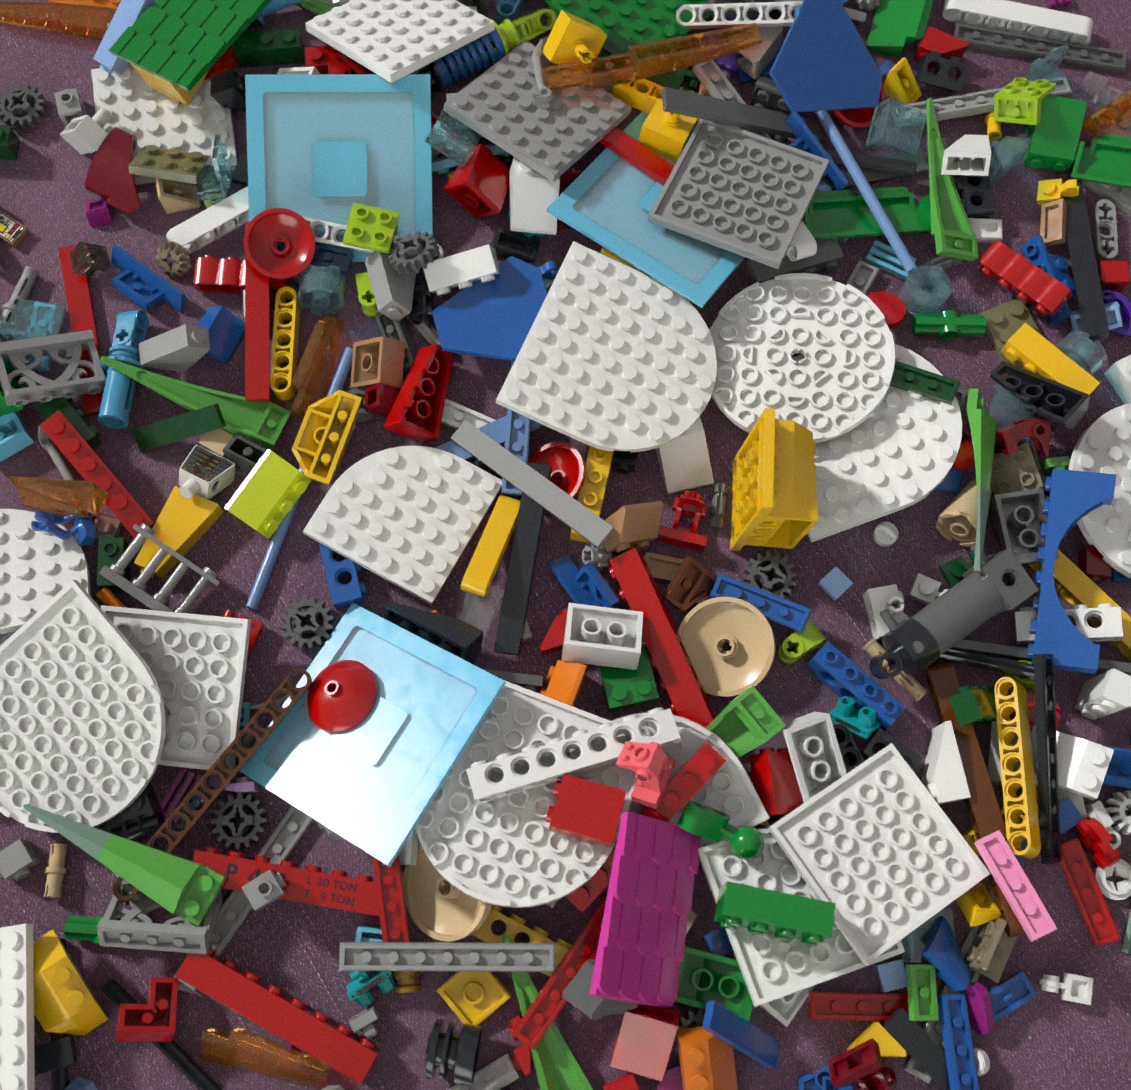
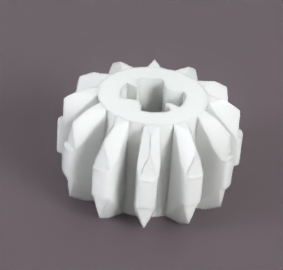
[1105,790,1131,835]

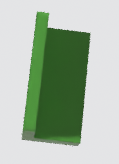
[906,964,939,1021]

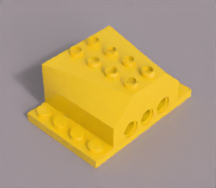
[730,408,818,551]

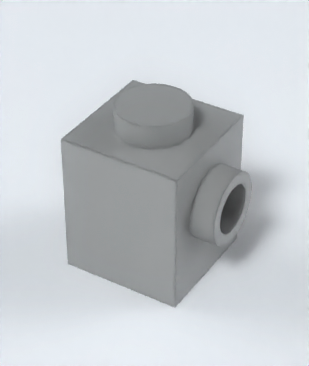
[54,88,86,127]
[0,839,41,881]
[242,870,287,911]

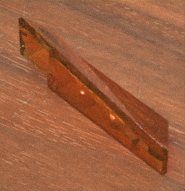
[1081,90,1131,136]
[291,314,344,420]
[10,476,109,517]
[200,1028,332,1086]

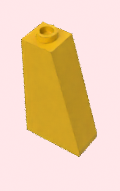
[134,486,224,579]

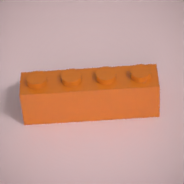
[540,660,587,707]
[676,1026,738,1090]

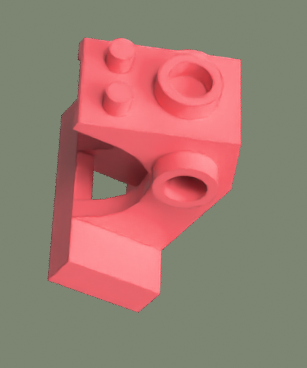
[616,741,676,809]

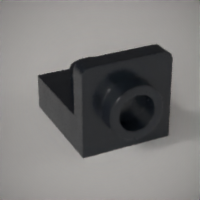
[611,450,638,474]

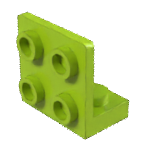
[994,78,1056,125]
[343,203,399,253]

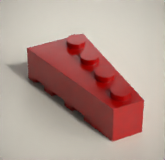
[383,343,455,444]

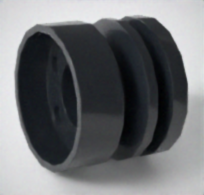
[425,1019,482,1086]

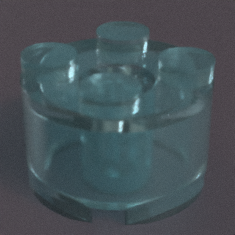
[298,265,346,316]
[899,265,952,315]
[1056,330,1107,376]

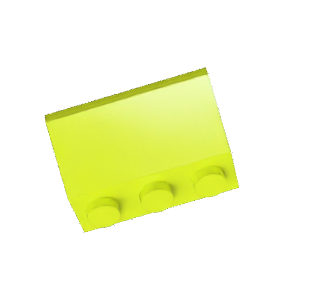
[224,449,311,539]

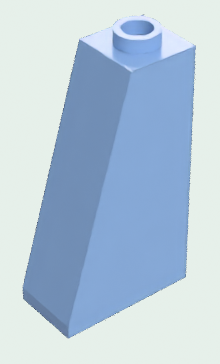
[93,0,156,74]

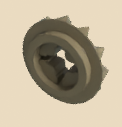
[155,241,190,278]

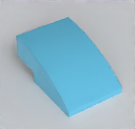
[0,411,34,462]

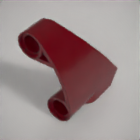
[85,127,142,214]

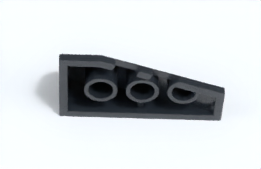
[990,361,1090,430]
[384,601,483,665]

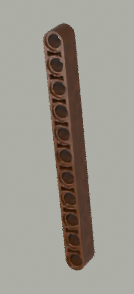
[924,661,1026,938]
[112,668,312,901]

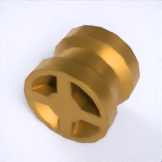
[394,971,422,993]

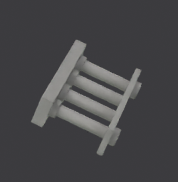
[99,523,220,613]

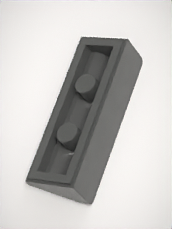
[375,312,418,374]

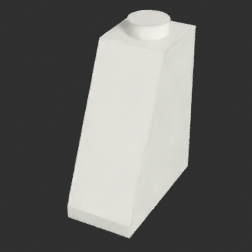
[941,134,991,176]

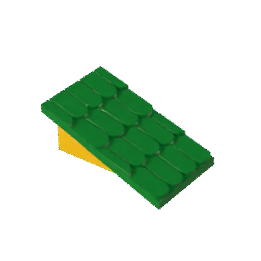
[108,0,271,106]

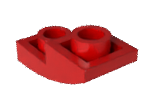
[509,1014,533,1076]

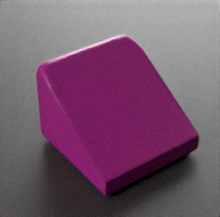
[85,198,113,228]

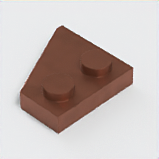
[661,556,717,611]

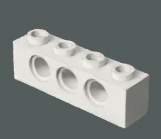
[1014,603,1123,645]

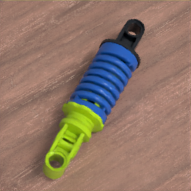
[410,9,556,92]

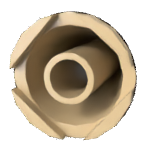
[936,480,992,546]

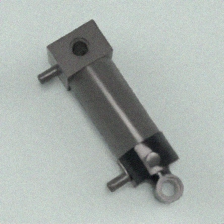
[869,544,1039,679]

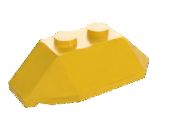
[292,390,362,485]
[33,929,108,1036]

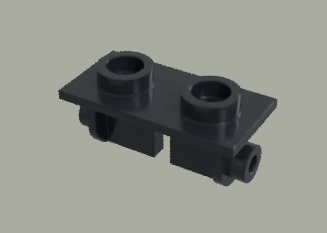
[410,277,433,328]

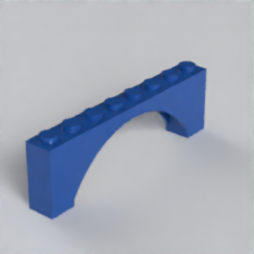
[1027,469,1116,674]

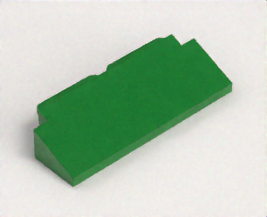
[866,0,933,58]
[1071,133,1131,188]
[802,187,931,240]

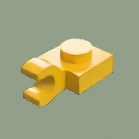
[1037,178,1079,205]

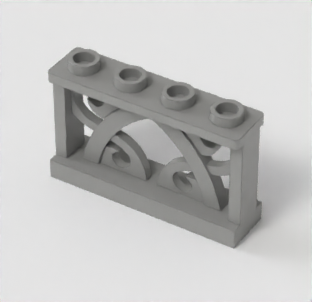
[0,330,106,406]
[97,880,223,954]

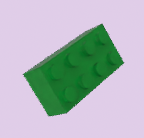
[714,881,836,946]

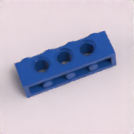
[312,512,367,610]
[805,641,906,731]

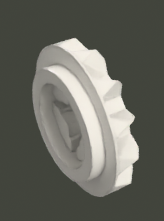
[1095,859,1131,900]

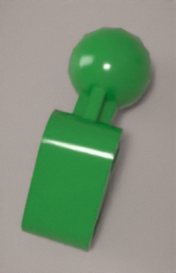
[677,800,764,860]

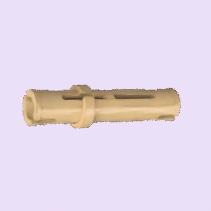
[863,637,928,701]

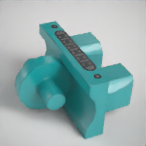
[828,696,881,739]
[346,971,395,1008]

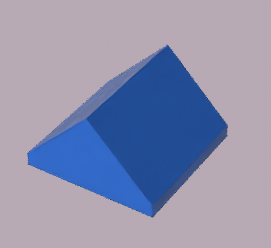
[197,306,245,365]

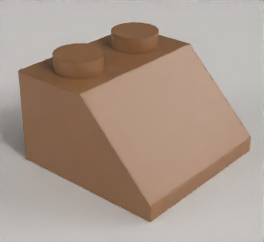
[350,336,405,389]
[604,501,663,554]

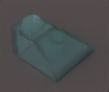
[989,136,1032,186]

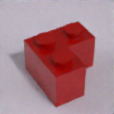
[305,46,353,75]
[115,977,179,1042]

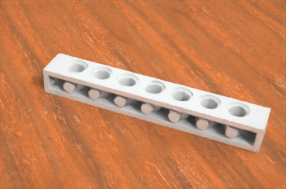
[466,707,680,805]

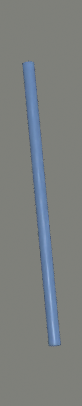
[815,111,918,275]
[245,347,353,611]

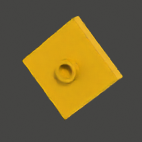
[436,971,511,1025]

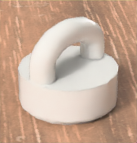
[873,521,899,547]
[973,1048,990,1076]

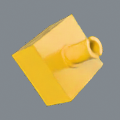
[542,10,607,77]
[638,98,698,163]

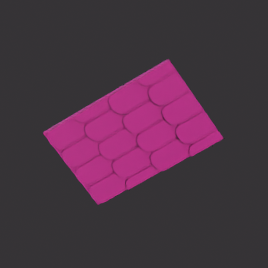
[589,811,701,1008]

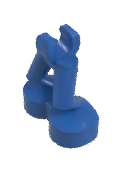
[31,505,96,547]

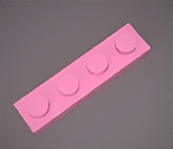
[974,830,1057,942]

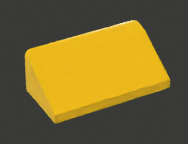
[955,883,1001,927]

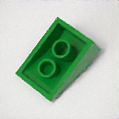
[598,643,659,713]
[675,946,753,1021]

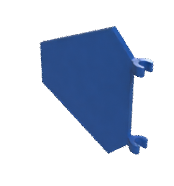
[769,0,895,113]
[432,256,557,362]

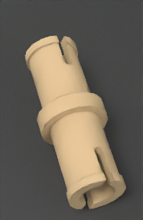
[43,843,68,898]

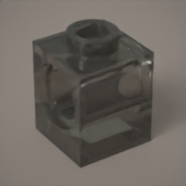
[70,241,110,278]

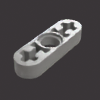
[1091,199,1118,262]

